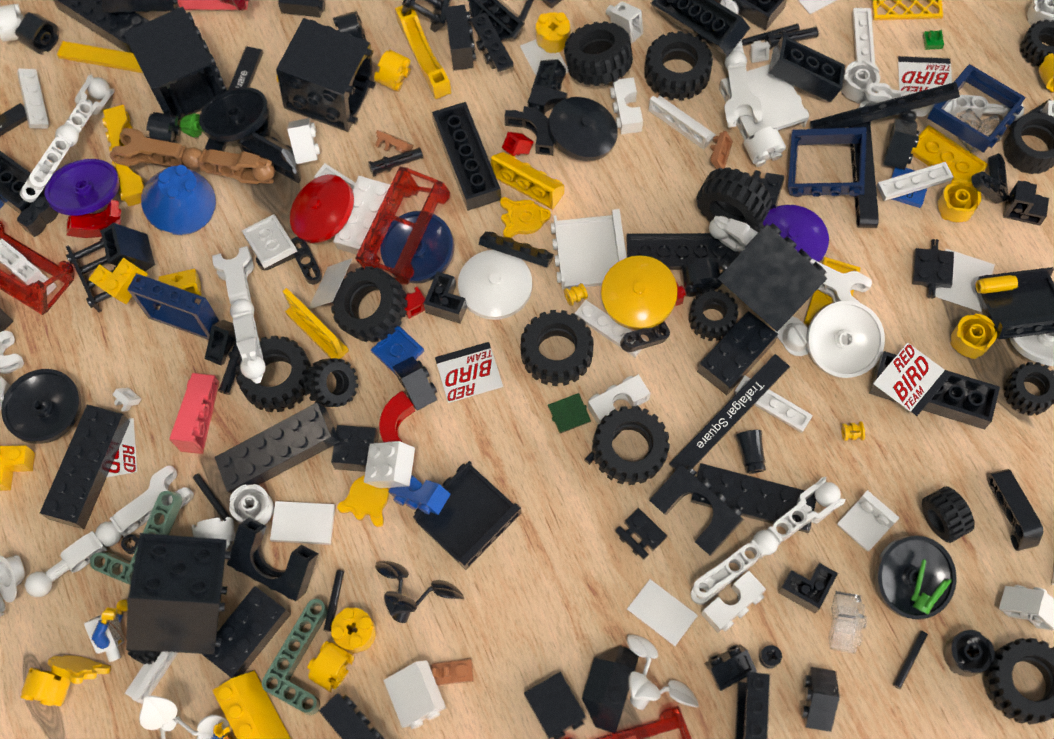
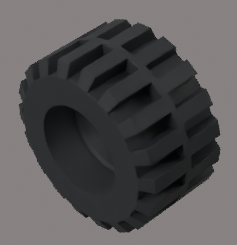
[1020,20,1054,67]
[689,289,739,341]
[304,358,358,407]
[1004,362,1054,416]
[921,486,975,543]

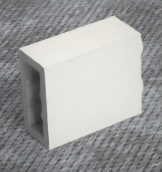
[384,661,446,729]

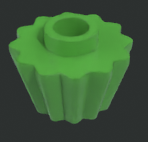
[180,113,203,138]

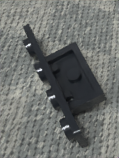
[471,13,514,72]

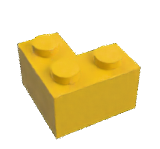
[88,258,148,304]
[0,446,35,491]

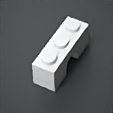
[610,77,643,134]
[588,374,651,424]
[701,571,766,633]

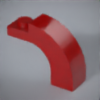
[66,200,121,238]
[379,391,415,443]

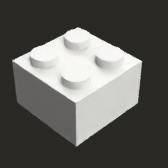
[364,441,415,488]

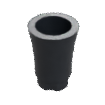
[735,430,766,474]

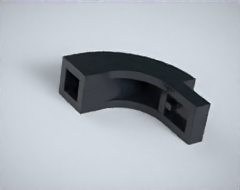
[504,106,555,156]

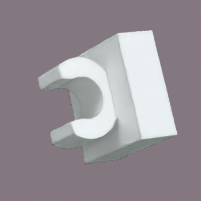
[750,40,770,63]
[113,388,141,411]

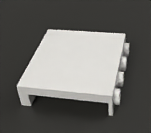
[719,64,809,141]
[551,209,627,290]

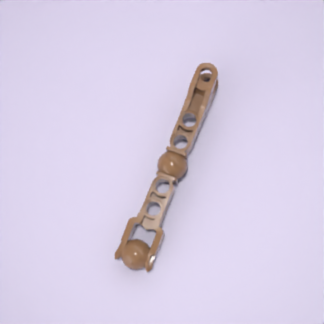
[110,128,275,184]

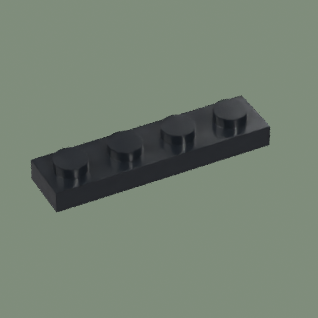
[478,231,554,268]

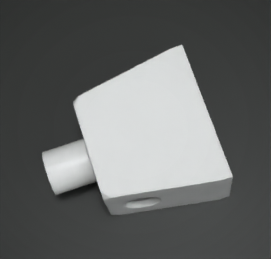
[606,1,643,44]

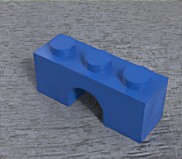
[389,475,451,515]

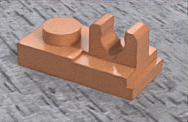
[375,130,414,153]
[710,131,733,169]
[430,660,474,686]

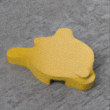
[500,197,551,238]
[337,475,389,527]
[48,655,111,684]

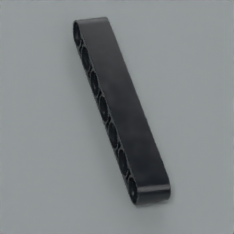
[849,121,879,228]

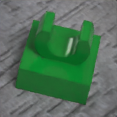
[923,30,944,50]

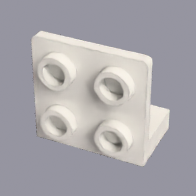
[837,490,899,551]

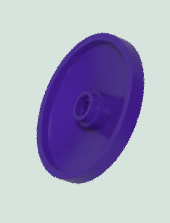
[45,159,120,216]
[762,205,829,262]

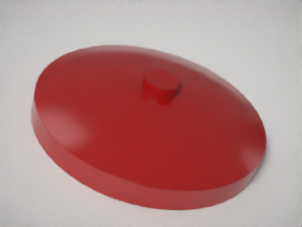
[290,174,354,243]

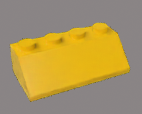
[491,152,564,210]
[212,671,291,739]

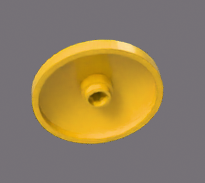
[601,256,677,330]

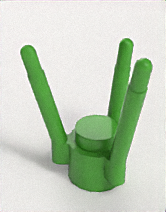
[911,559,951,614]

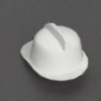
[775,316,809,356]
[0,555,25,603]

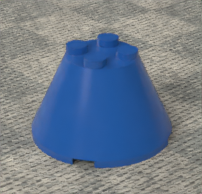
[141,165,216,235]

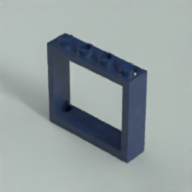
[927,64,1026,153]
[788,127,867,197]
[127,273,219,340]

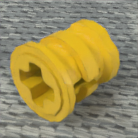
[564,283,588,306]
[841,421,865,441]

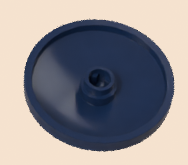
[380,211,454,283]

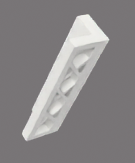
[649,96,716,150]
[125,652,178,704]

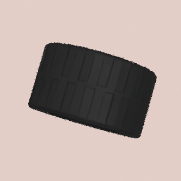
[1003,112,1054,174]

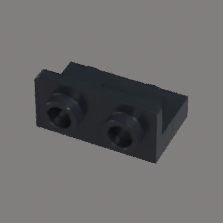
[532,59,566,91]
[704,645,757,691]

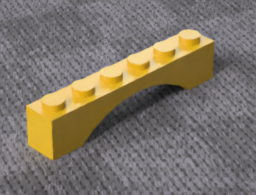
[395,5,451,99]
[102,104,145,207]

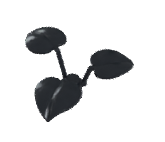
[375,561,464,623]

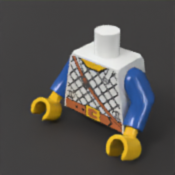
[84,600,128,662]

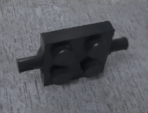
[912,239,954,299]

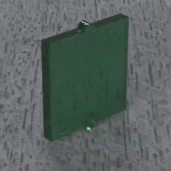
[548,393,591,434]

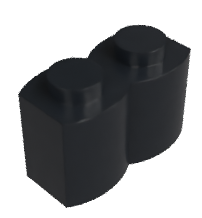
[17,194,59,237]

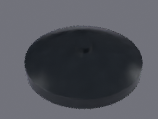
[199,87,269,142]
[547,97,618,161]
[1,369,82,444]
[875,535,957,620]

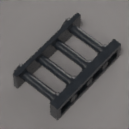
[402,0,450,32]
[66,229,117,313]

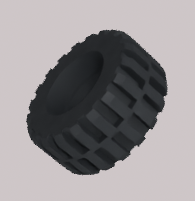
[564,21,633,86]
[644,31,713,101]
[696,167,772,230]
[331,266,407,342]
[520,310,594,386]
[235,336,311,412]
[592,406,670,485]
[984,638,1054,724]

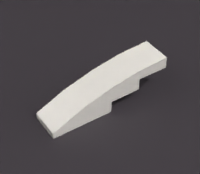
[0,239,57,299]

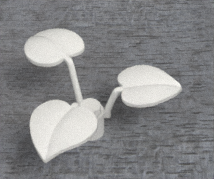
[626,634,699,710]
[139,695,231,739]

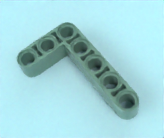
[90,491,183,585]
[262,599,328,715]

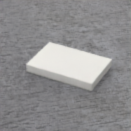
[242,214,297,268]
[270,501,335,545]

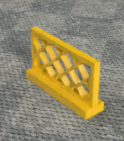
[872,0,943,20]
[282,288,349,359]

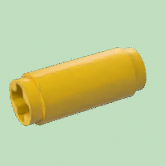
[975,275,1018,294]

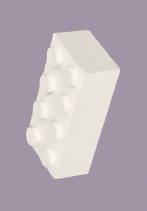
[333,176,396,259]

